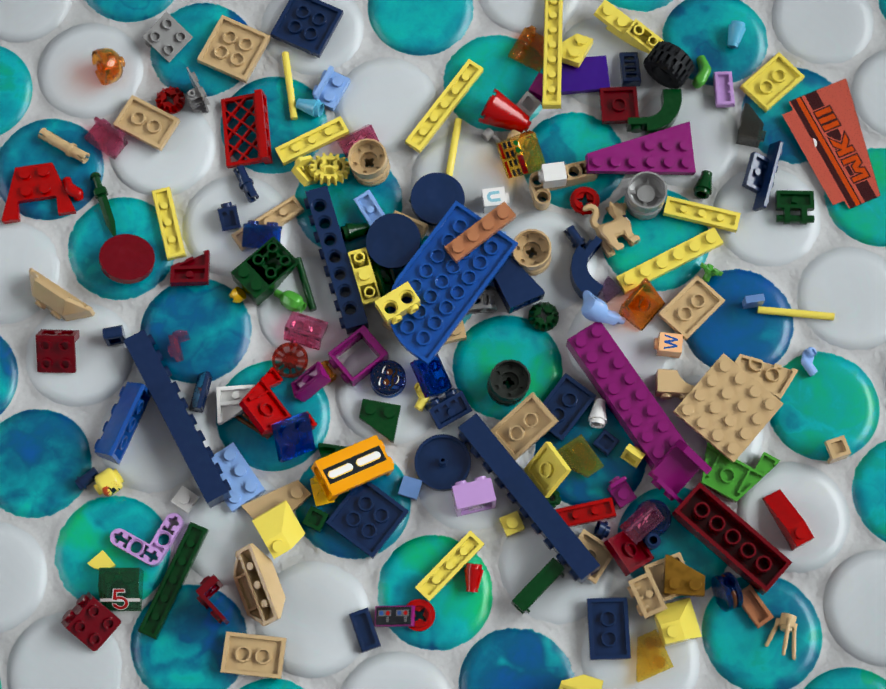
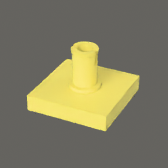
[524,442,571,498]

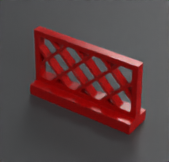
[221,89,272,168]

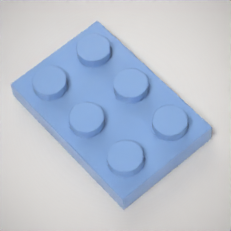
[211,442,266,512]

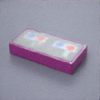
[374,605,415,627]

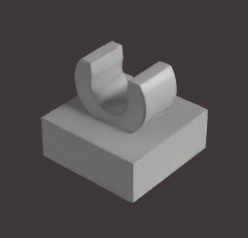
[516,91,542,117]

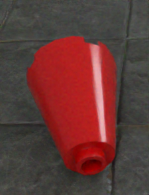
[478,88,531,133]

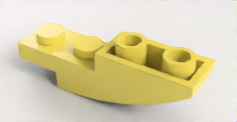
[593,0,664,54]

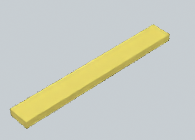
[542,0,563,109]

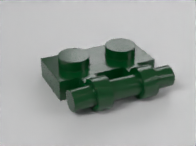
[775,190,815,225]

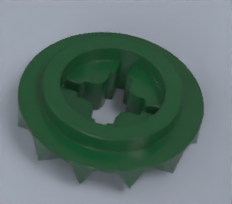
[528,301,559,331]

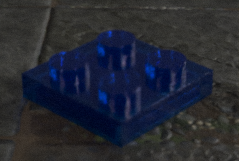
[271,412,316,463]

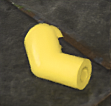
[414,382,430,412]

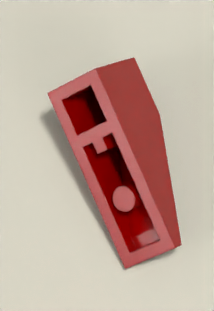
[763,489,814,551]

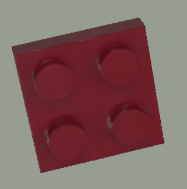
[599,86,639,124]
[604,526,655,576]

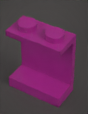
[648,439,712,504]

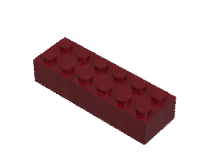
[671,482,792,595]

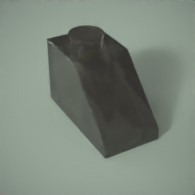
[736,103,766,148]

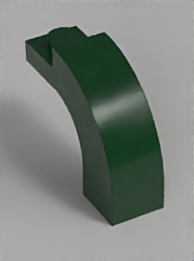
[626,89,682,135]

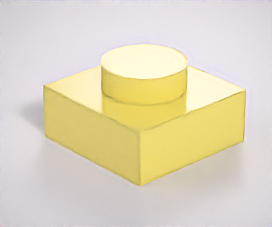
[620,443,645,468]
[499,511,525,537]

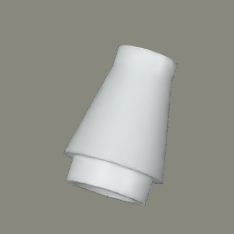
[588,398,607,429]

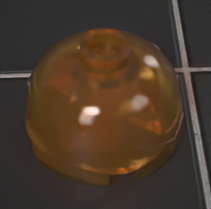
[92,48,125,85]

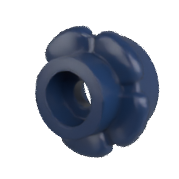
[594,521,610,540]

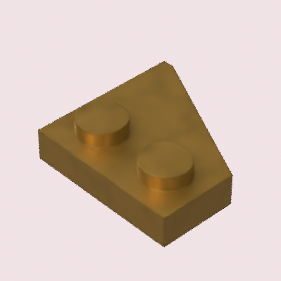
[663,555,705,597]

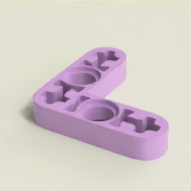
[110,513,184,567]

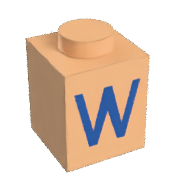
[654,332,683,358]

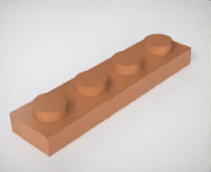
[444,201,516,263]

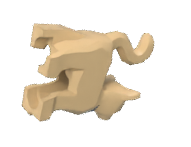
[583,201,640,259]

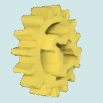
[309,153,350,186]

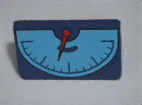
[189,371,213,413]

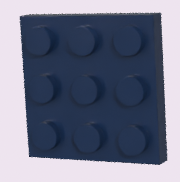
[271,0,344,58]
[326,481,409,559]

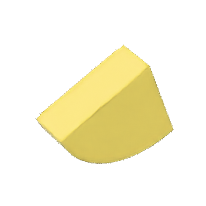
[88,550,116,570]

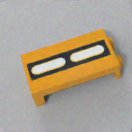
[311,435,395,502]

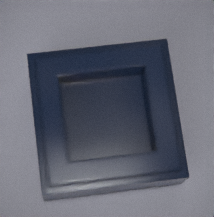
[592,429,620,457]

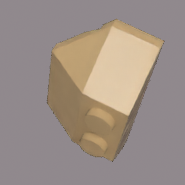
[29,268,95,321]
[233,543,286,626]

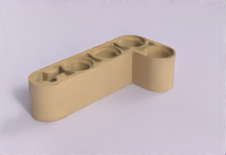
[529,160,599,211]

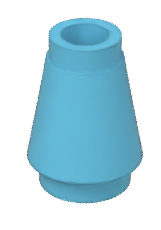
[727,20,746,49]
[296,98,324,118]

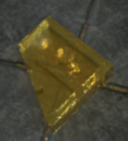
[636,629,674,683]

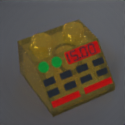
[495,130,546,178]

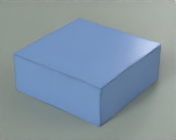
[742,294,765,309]
[398,475,422,501]

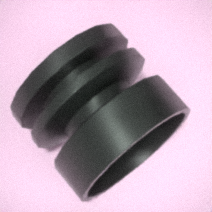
[487,359,531,406]

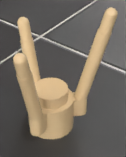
[765,613,798,660]

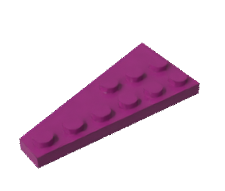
[585,121,696,175]

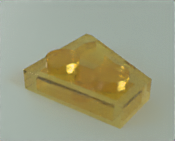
[557,434,604,478]

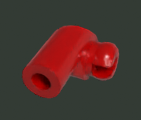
[62,177,84,201]

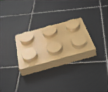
[113,95,180,151]
[658,275,725,341]
[491,392,559,460]
[220,631,287,679]

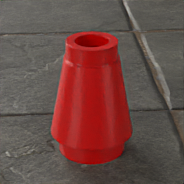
[464,563,484,593]

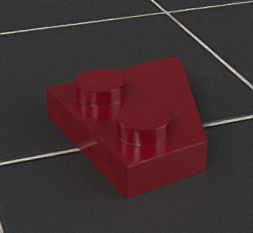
[170,250,210,286]

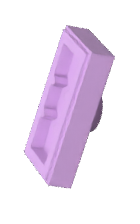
[713,71,735,108]

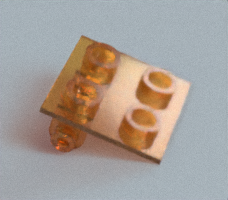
[508,25,544,72]

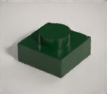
[302,506,329,533]

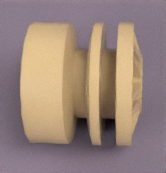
[348,138,390,187]
[512,229,551,276]

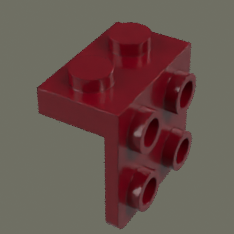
[196,574,229,625]
[61,592,121,651]

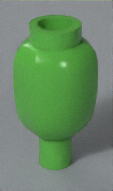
[274,289,307,313]

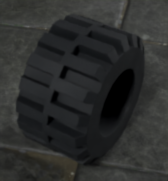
[643,41,694,89]

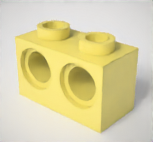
[375,281,421,326]

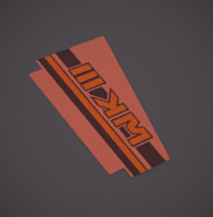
[782,79,880,209]

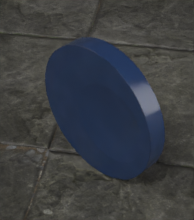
[410,173,465,226]
[366,213,422,269]
[414,434,471,491]

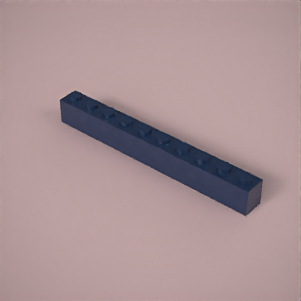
[123,330,232,508]
[458,413,600,584]

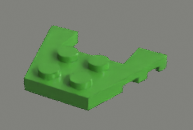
[701,442,780,503]

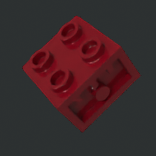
[36,329,80,373]

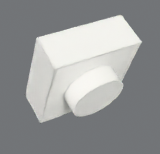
[171,485,199,514]

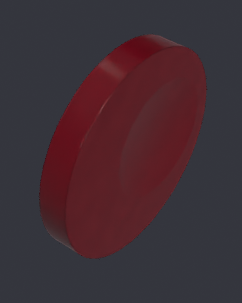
[99,234,155,284]

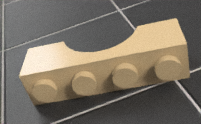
[655,369,694,400]

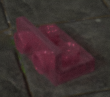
[84,117,128,160]
[284,311,328,350]

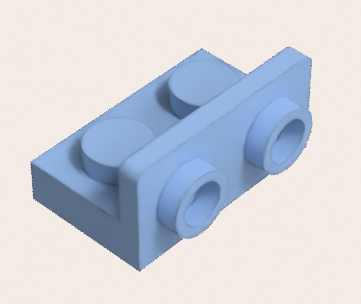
[312,66,351,112]

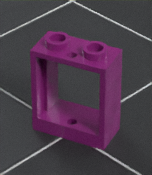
[328,325,389,387]

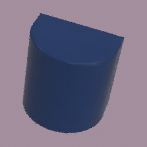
[103,325,126,346]

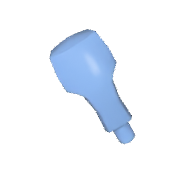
[581,290,626,325]

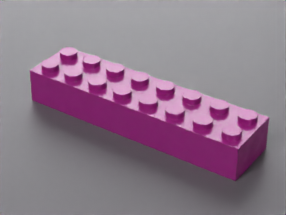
[566,322,687,470]

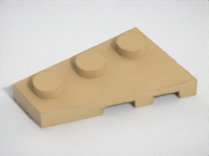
[735,354,798,400]
[241,480,312,519]

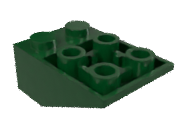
[231,236,299,306]

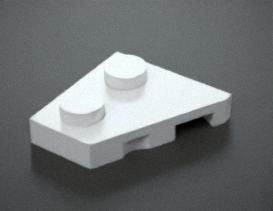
[216,384,255,425]

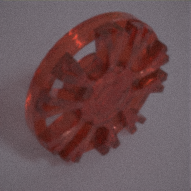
[272,342,308,378]

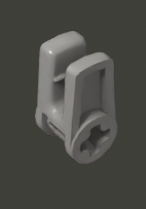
[467,290,497,314]

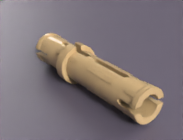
[38,128,90,164]

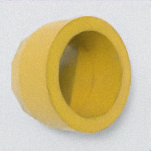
[230,287,246,303]

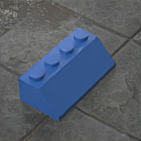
[94,382,152,465]

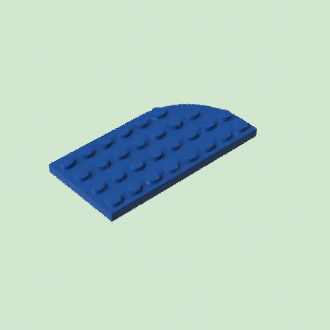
[388,201,518,365]

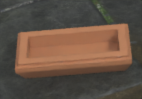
[738,584,774,628]

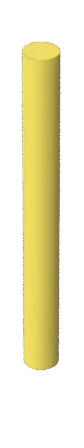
[282,51,298,120]
[445,118,462,176]
[757,306,835,320]

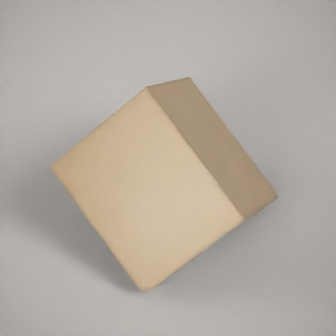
[824,435,851,464]

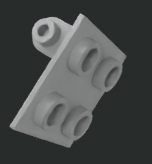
[142,11,193,63]
[186,67,209,113]

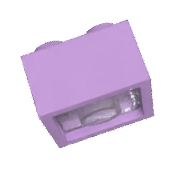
[452,476,496,517]

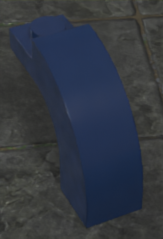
[570,236,604,300]

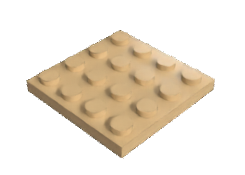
[673,353,784,463]

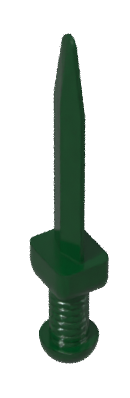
[90,172,116,236]

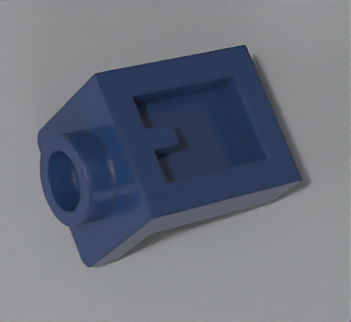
[217,202,241,231]

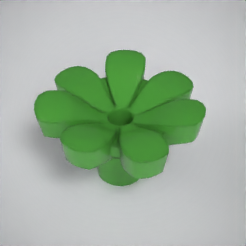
[700,262,724,282]

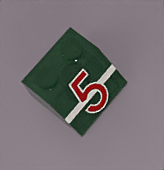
[98,568,144,611]

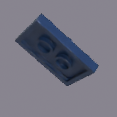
[543,373,597,442]
[587,597,631,660]

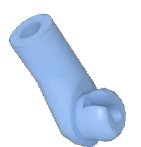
[801,347,818,377]

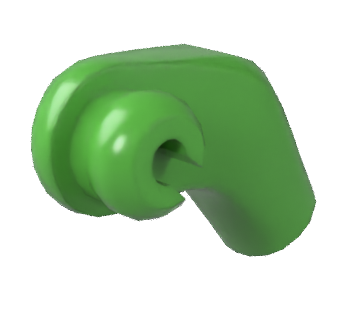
[692,55,711,88]

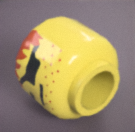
[93,468,124,497]

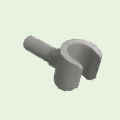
[481,128,505,145]

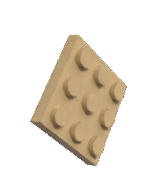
[197,15,271,83]

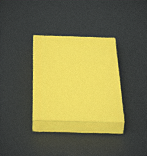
[740,52,805,113]

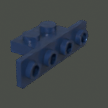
[742,141,783,211]

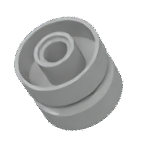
[624,171,667,220]

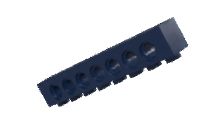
[303,186,369,334]

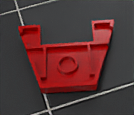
[2,162,76,224]
[239,367,318,435]

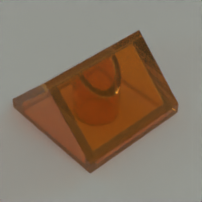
[619,278,665,331]

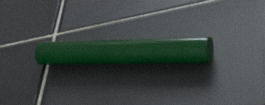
[295,257,317,312]

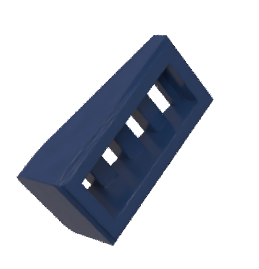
[619,52,641,87]

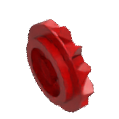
[155,86,185,114]
[570,187,600,216]
[407,599,435,632]

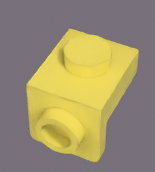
[291,155,318,187]

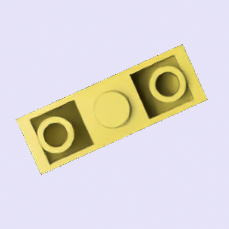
[348,247,381,305]

